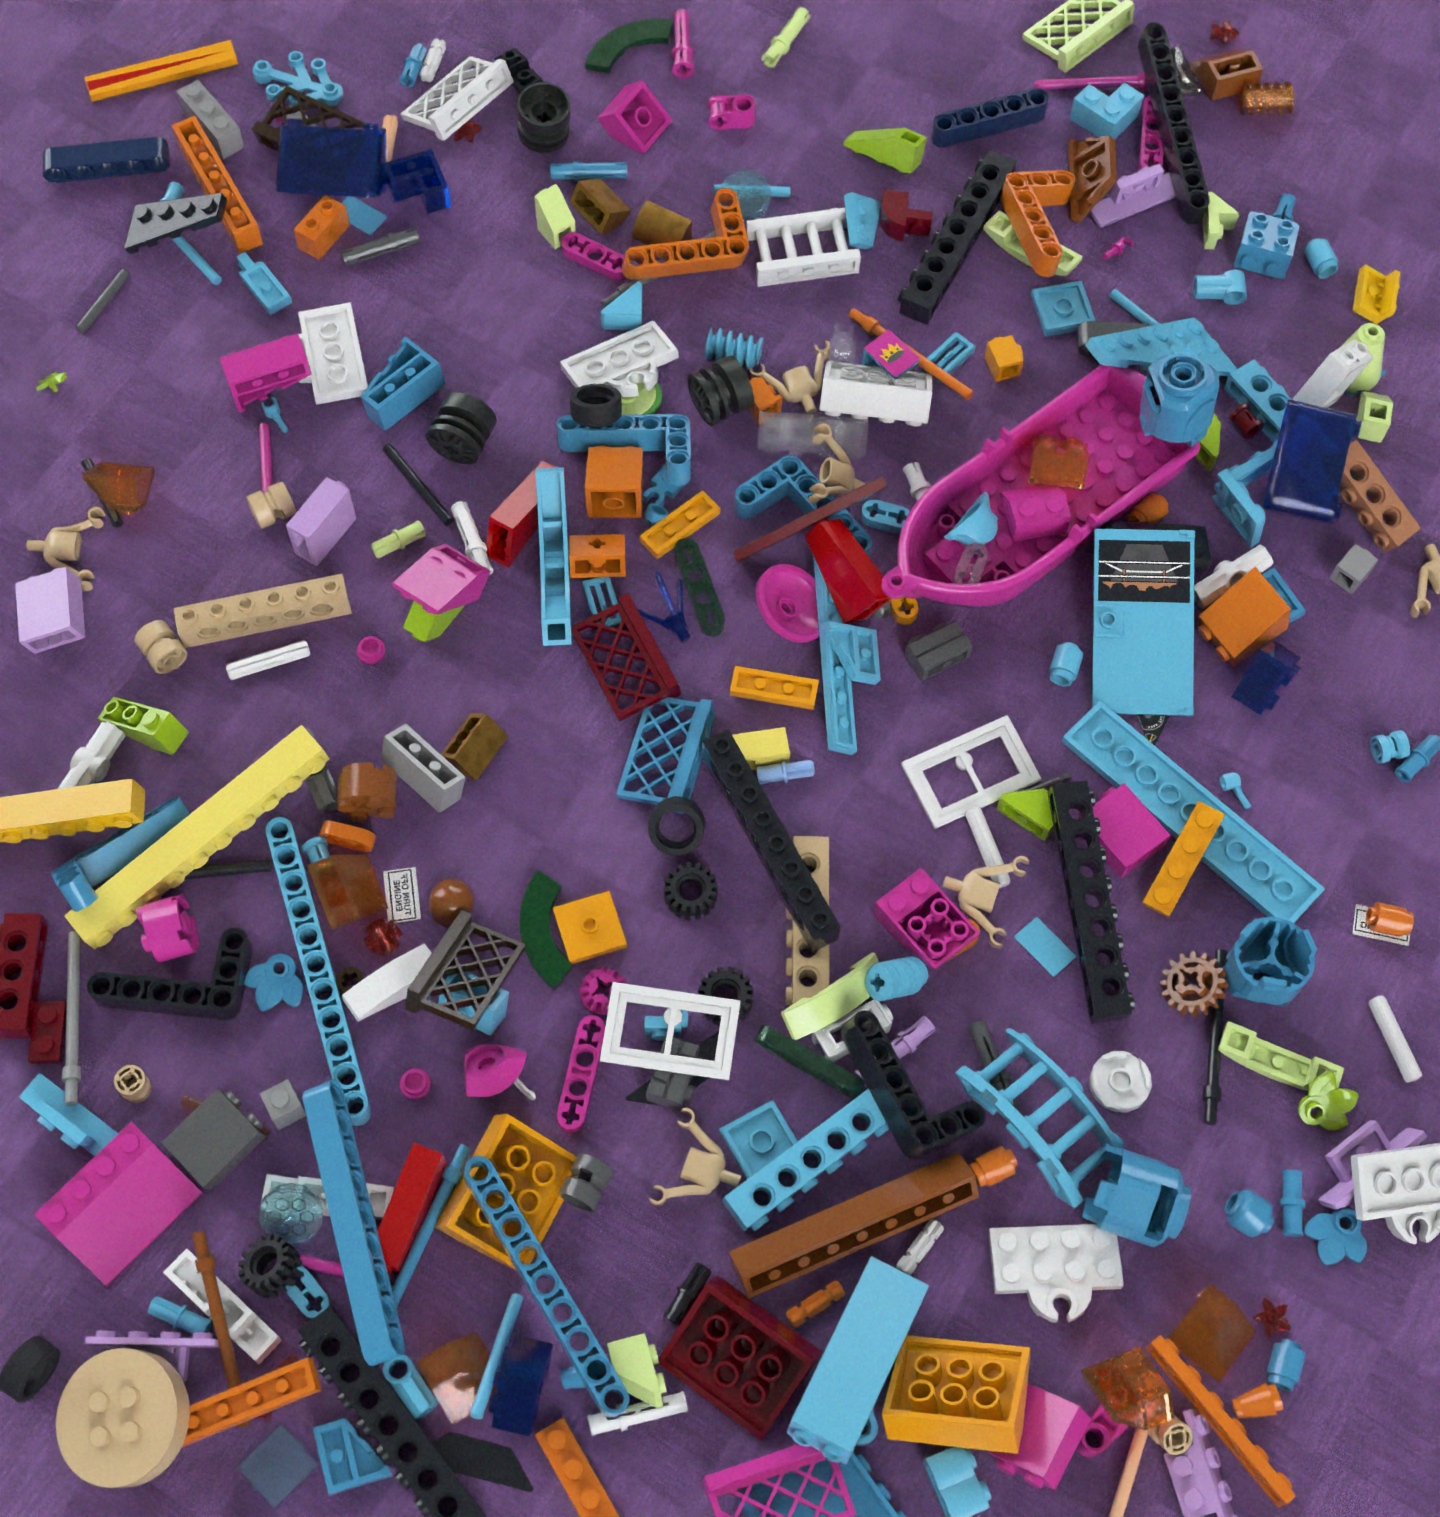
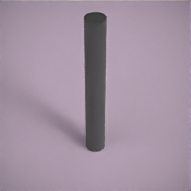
[76,269,130,333]

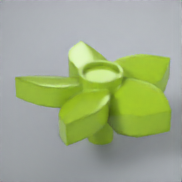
[36,372,67,392]

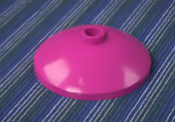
[756,564,819,643]

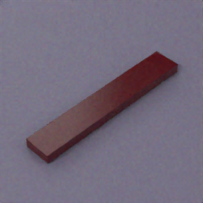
[733,476,888,562]

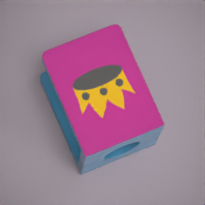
[861,329,920,379]

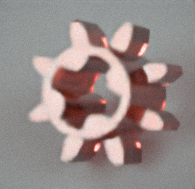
[363,918,403,956]

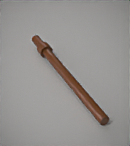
[192,1230,251,1428]

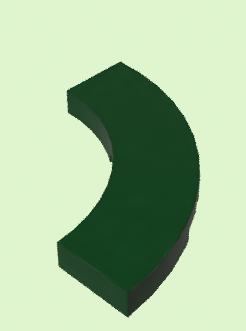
[585,18,673,74]
[519,870,573,991]

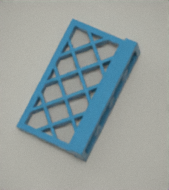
[616,694,716,815]

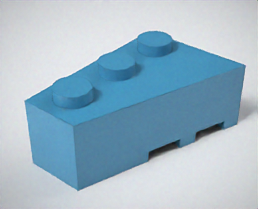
[361,336,446,431]

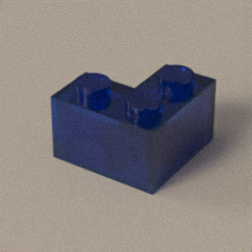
[383,149,452,214]
[1231,640,1301,715]
[488,1335,554,1437]

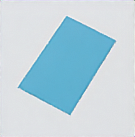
[342,195,387,236]
[1014,917,1077,977]

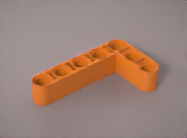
[1000,170,1076,277]
[621,188,749,280]

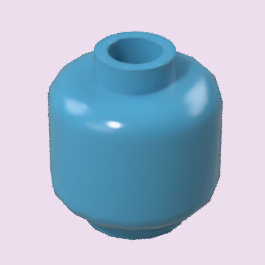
[1224,1189,1274,1237]

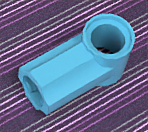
[1192,270,1247,305]
[383,1354,439,1421]

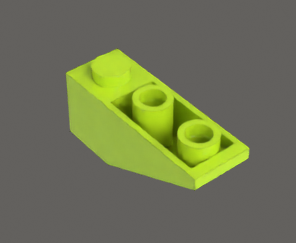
[843,128,927,174]
[97,696,189,755]

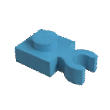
[644,463,686,506]

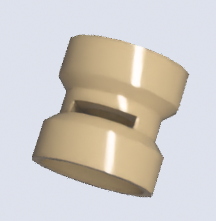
[114,1065,152,1103]
[1147,1410,1193,1455]

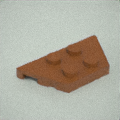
[1068,135,1117,224]

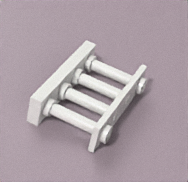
[746,208,861,287]

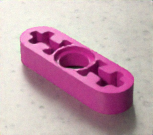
[561,232,626,281]

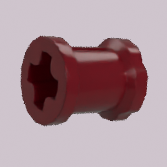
[1229,403,1265,439]

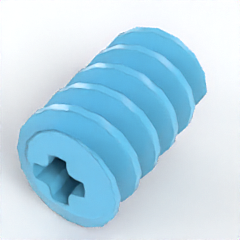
[705,327,763,370]
[865,956,929,1001]

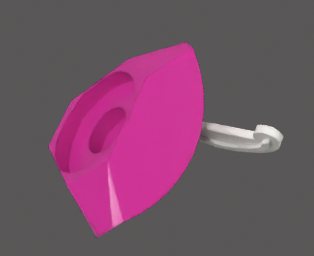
[464,1044,536,1100]

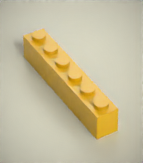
[0,779,145,844]

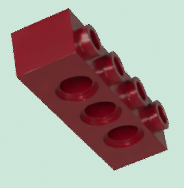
[0,913,49,1039]

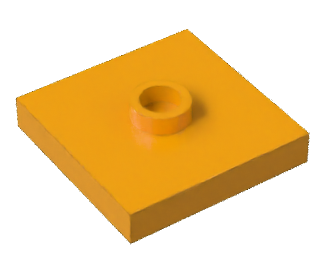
[552,891,627,964]

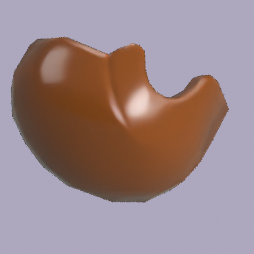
[429,878,475,926]

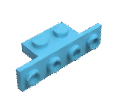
[19,1074,119,1156]

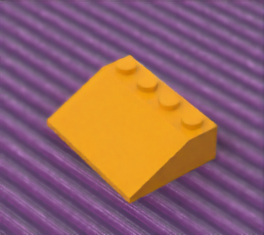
[435,1114,576,1271]
[882,1335,1031,1454]

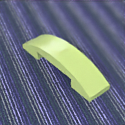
[983,210,1083,276]
[781,953,879,1040]
[1218,1021,1344,1091]

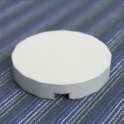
[1089,1051,1152,1112]

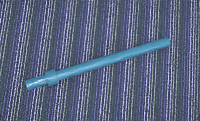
[392,1144,471,1308]

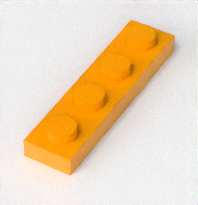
[1142,801,1225,918]

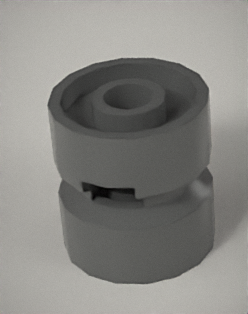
[558,1153,614,1213]

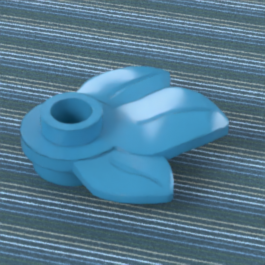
[244,953,303,1012]
[1304,1207,1367,1265]

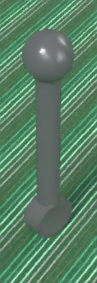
[1017,772,1072,792]

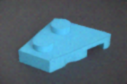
[844,192,881,250]
[824,621,881,685]

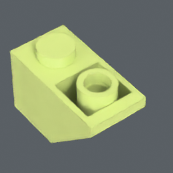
[534,184,576,249]
[1354,391,1393,443]
[607,1333,667,1408]

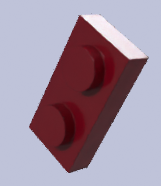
[28,1001,67,1064]

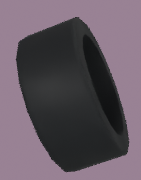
[570,384,622,427]
[648,796,705,856]
[0,1336,61,1403]

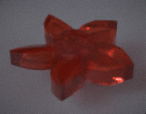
[1210,21,1240,45]
[454,119,482,143]
[1252,1298,1291,1338]

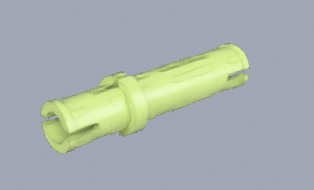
[762,7,810,68]

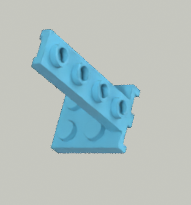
[1212,421,1321,548]

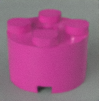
[137,894,200,963]

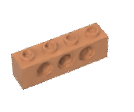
[1320,439,1421,553]

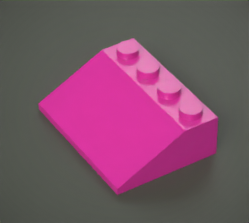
[34,1121,203,1287]

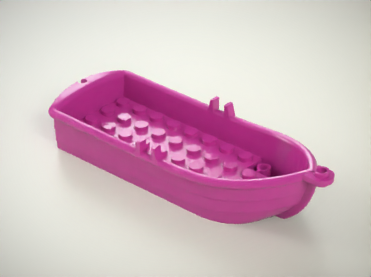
[881,365,1200,607]

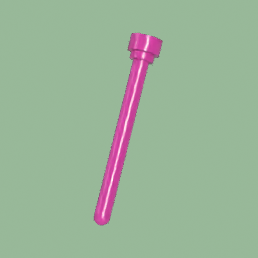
[1034,71,1149,91]

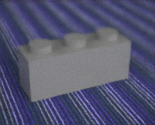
[176,79,245,160]
[380,723,466,813]

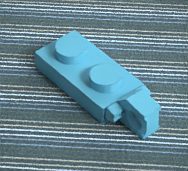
[236,252,292,315]

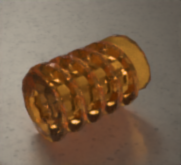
[1239,82,1295,115]

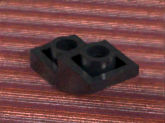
[494,48,543,94]

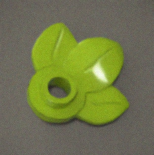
[1298,1071,1359,1131]

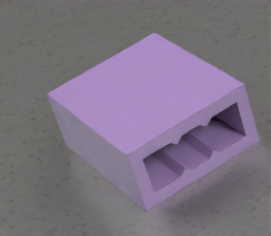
[286,477,357,566]
[15,567,85,654]

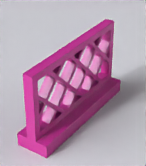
[701,1444,857,1517]

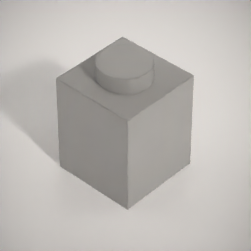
[1329,543,1379,595]
[260,1079,306,1130]

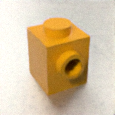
[984,335,1024,382]

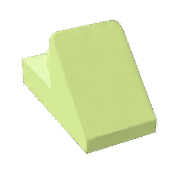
[1202,192,1239,250]

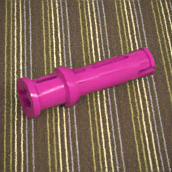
[672,9,694,78]

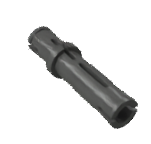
[341,227,420,267]
[968,1020,1020,1108]

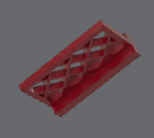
[572,593,681,722]

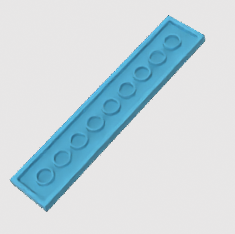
[1061,700,1325,923]

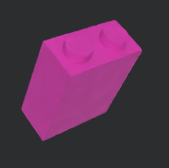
[1078,783,1171,878]
[988,1383,1091,1491]

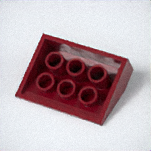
[658,1275,822,1441]

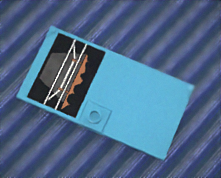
[1092,529,1195,717]

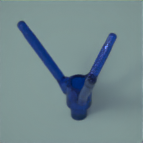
[638,571,691,642]

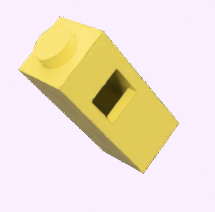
[732,727,790,770]

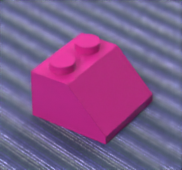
[597,80,672,154]
[1000,483,1071,542]

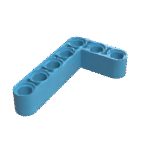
[557,414,691,486]
[734,455,872,557]
[51,797,190,912]

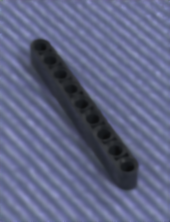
[1138,22,1210,224]

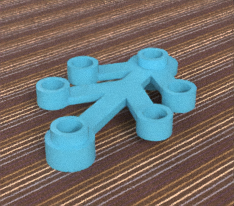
[252,51,343,106]

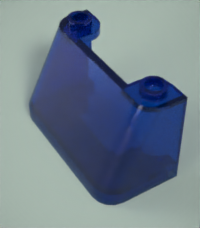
[276,118,386,197]
[1263,400,1362,525]

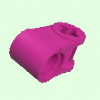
[707,94,756,130]
[1076,1393,1135,1458]

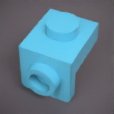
[644,1010,688,1041]

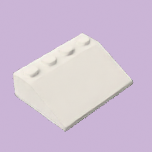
[819,361,932,426]

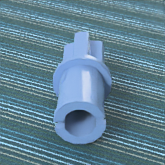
[756,760,815,785]

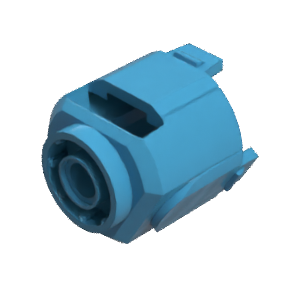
[1139,353,1219,447]
[1223,917,1318,1006]
[1082,1145,1191,1248]

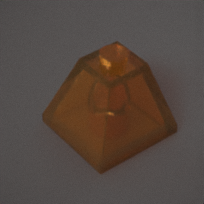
[83,461,155,515]
[1168,1283,1256,1383]
[416,1332,509,1425]

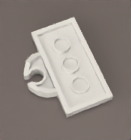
[298,302,368,405]
[560,320,679,397]
[1350,1143,1440,1244]
[988,1224,1124,1323]

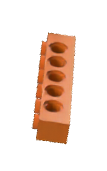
[171,116,263,254]

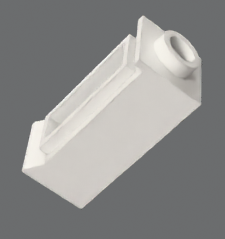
[812,1000,893,1065]

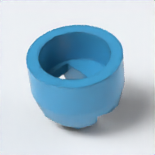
[644,503,669,526]

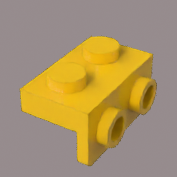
[1352,265,1400,324]

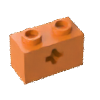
[293,195,350,260]
[569,534,626,578]

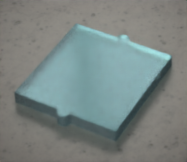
[238,1424,318,1508]

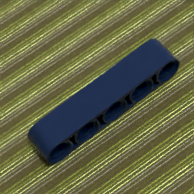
[931,88,1049,148]
[42,137,170,183]

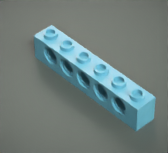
[1224,359,1355,502]
[722,1089,889,1232]

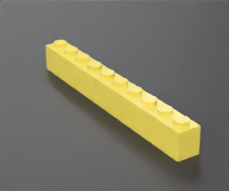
[64,724,329,950]

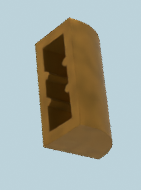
[569,178,631,234]
[632,200,692,245]
[441,712,508,781]

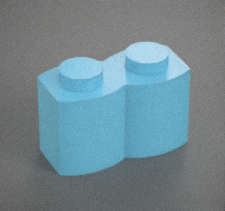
[923,1447,991,1517]

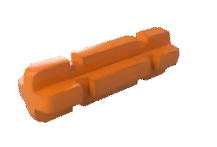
[785,1280,845,1328]

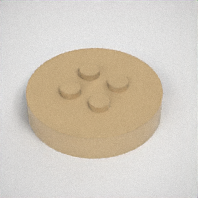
[56,1348,190,1488]

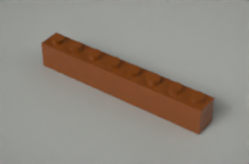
[729,1152,979,1299]

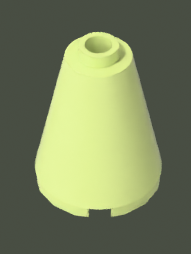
[1339,323,1385,393]

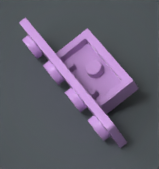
[1089,164,1175,228]
[1318,1120,1427,1209]
[85,1331,219,1381]
[1163,1409,1238,1517]

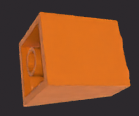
[585,445,643,518]
[1197,567,1291,667]

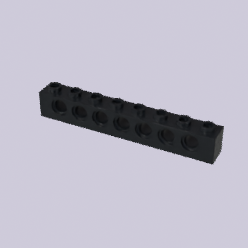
[898,150,1017,325]
[702,729,841,952]
[1047,780,1135,1024]
[298,1306,486,1517]

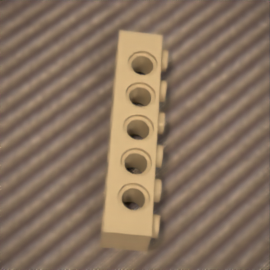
[173,573,352,648]
[786,836,829,1005]

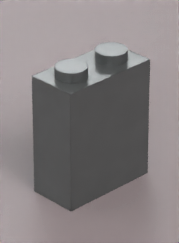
[162,1088,267,1190]

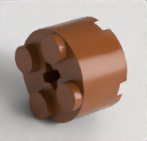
[337,762,397,822]

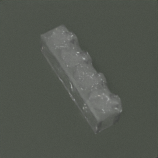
[757,411,869,459]

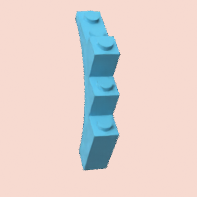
[535,467,572,646]

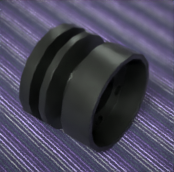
[517,82,571,153]
[687,355,754,426]
[426,392,497,465]

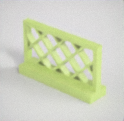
[1023,0,1134,73]

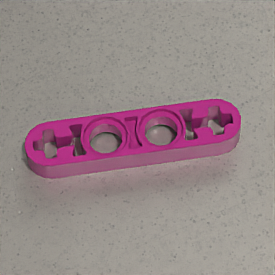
[1138,96,1164,171]
[557,1015,605,1133]

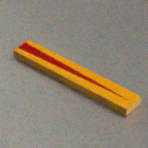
[84,40,238,102]

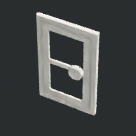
[901,715,1042,829]
[600,982,741,1080]

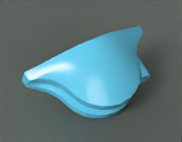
[944,492,999,548]

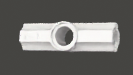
[1194,545,1273,609]
[58,722,125,789]

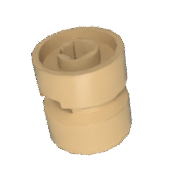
[246,481,297,529]
[134,620,188,674]

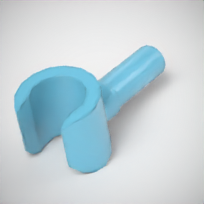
[261,397,289,434]
[1219,772,1252,810]

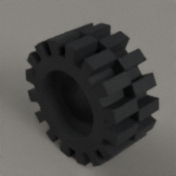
[664,862,718,920]
[698,967,753,1025]
[238,1234,302,1299]

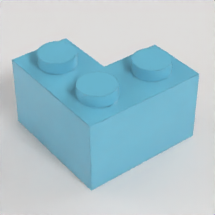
[1069,82,1144,140]

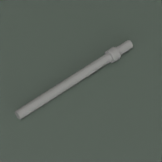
[62,931,81,1106]

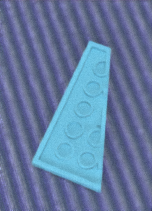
[1085,317,1237,378]

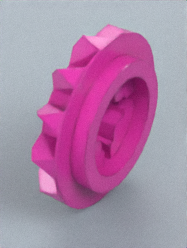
[579,966,627,1015]

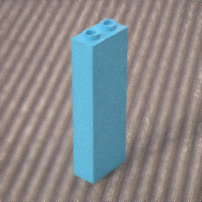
[786,1256,929,1464]

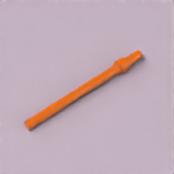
[848,308,974,400]

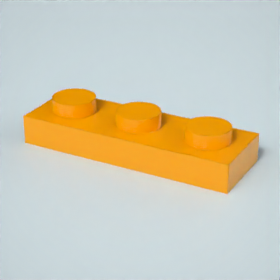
[639,490,721,560]
[730,666,819,710]

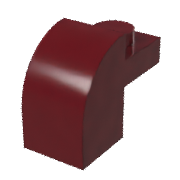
[880,190,933,242]

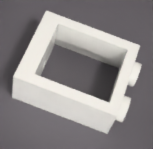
[1293,339,1374,417]

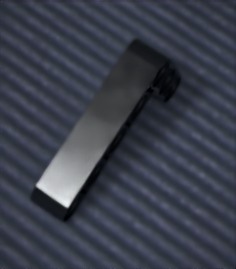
[87,927,252,1020]
[841,1010,986,1159]

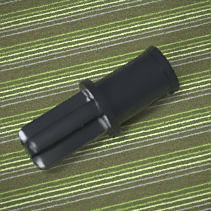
[663,1262,711,1326]

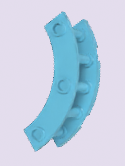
[955,1027,1125,1208]

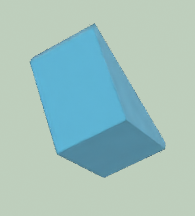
[600,281,642,330]

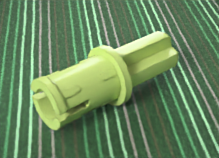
[371,520,426,558]

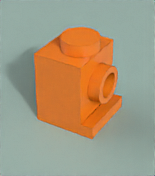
[749,376,782,424]

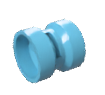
[1370,730,1410,764]

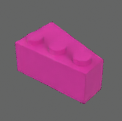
[220,333,312,414]

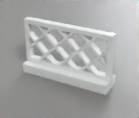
[401,56,514,141]

